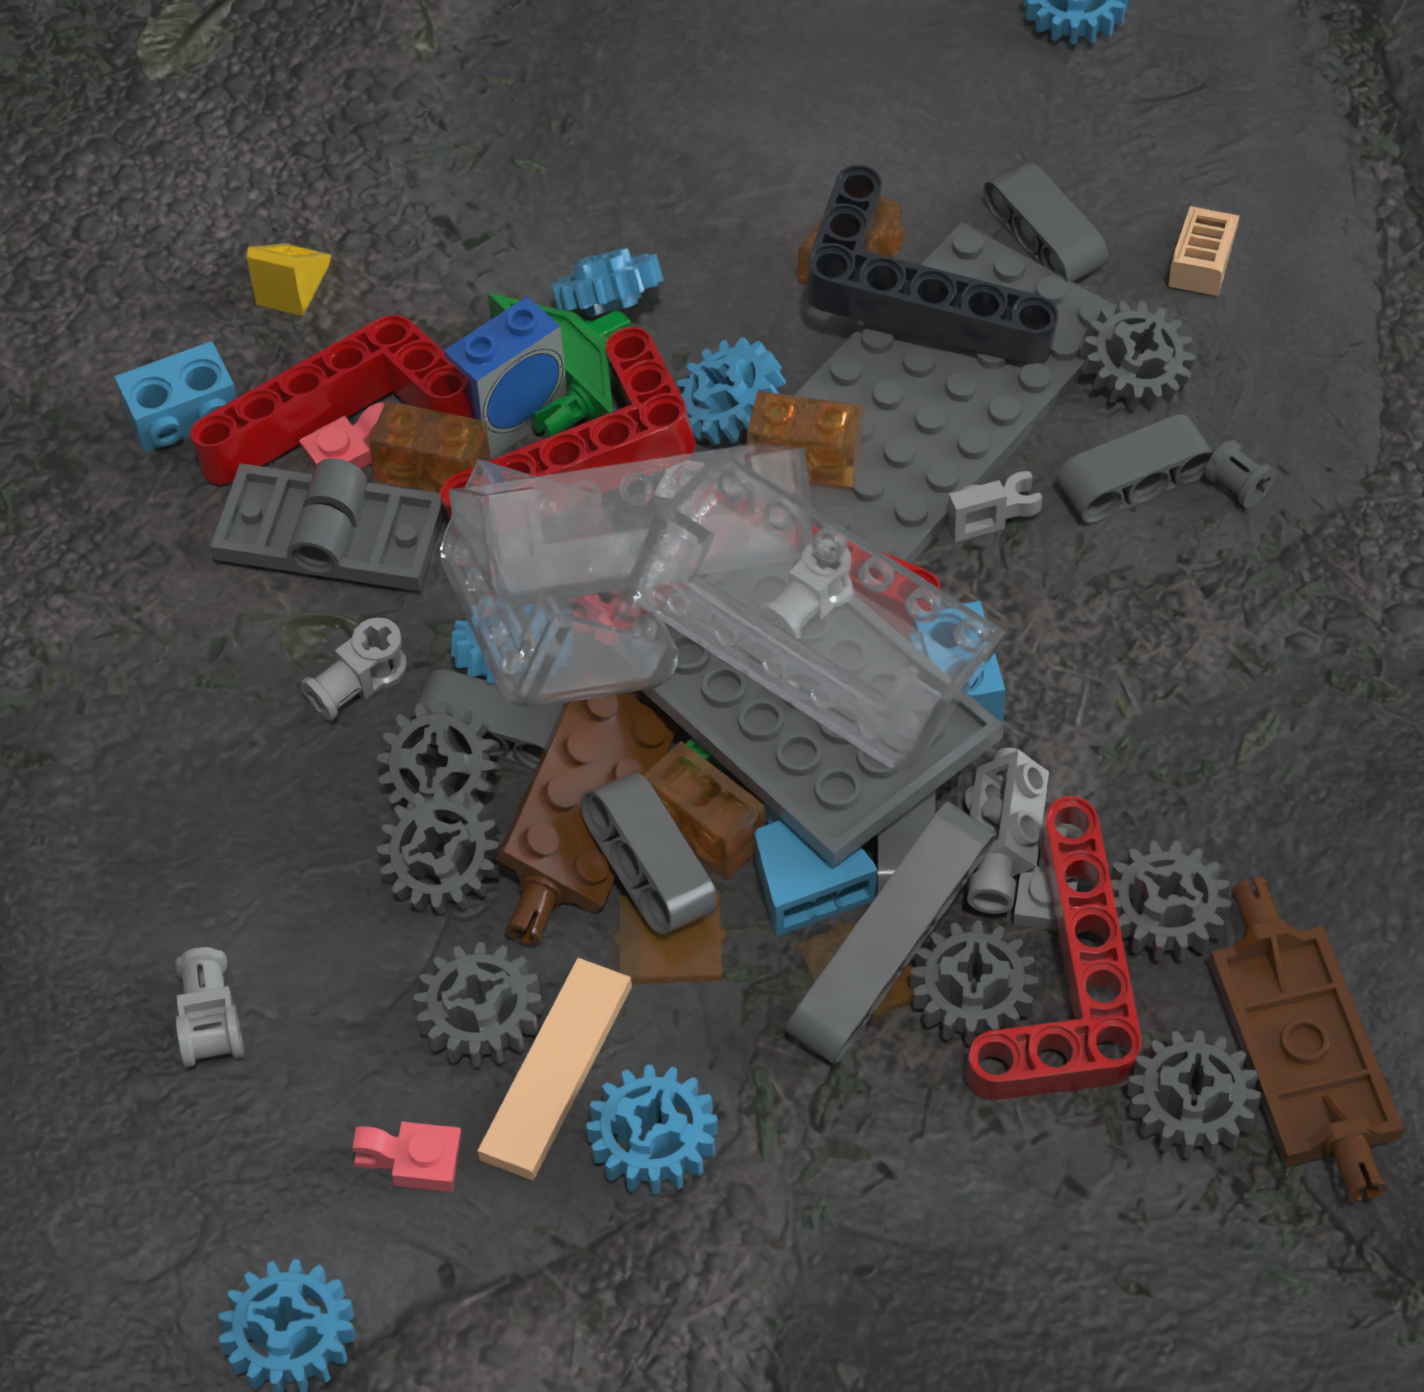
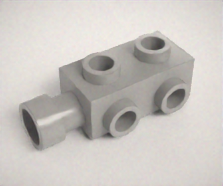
[965,748,1049,914]

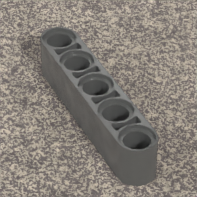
[785,801,997,1065]

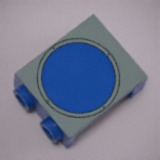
[444,296,566,461]

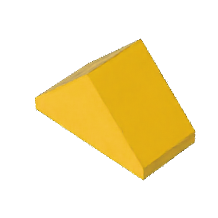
[246,244,331,316]

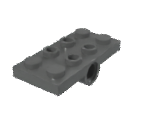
[210,458,445,591]

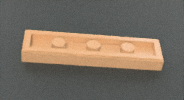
[478,958,632,1181]

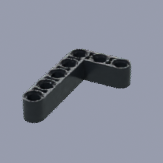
[806,164,1059,364]

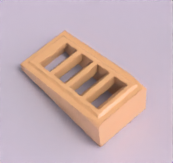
[1168,206,1239,296]

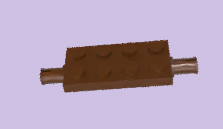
[496,670,679,947]
[1209,877,1404,1202]

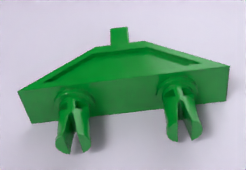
[487,293,631,438]

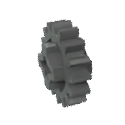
[1079,300,1196,409]
[377,701,502,822]
[377,788,501,914]
[1111,841,1232,961]
[910,920,1039,1045]
[413,942,543,1067]
[1127,1030,1261,1158]

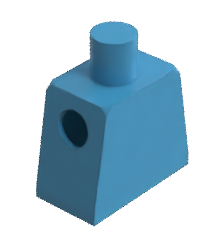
[753,804,878,937]

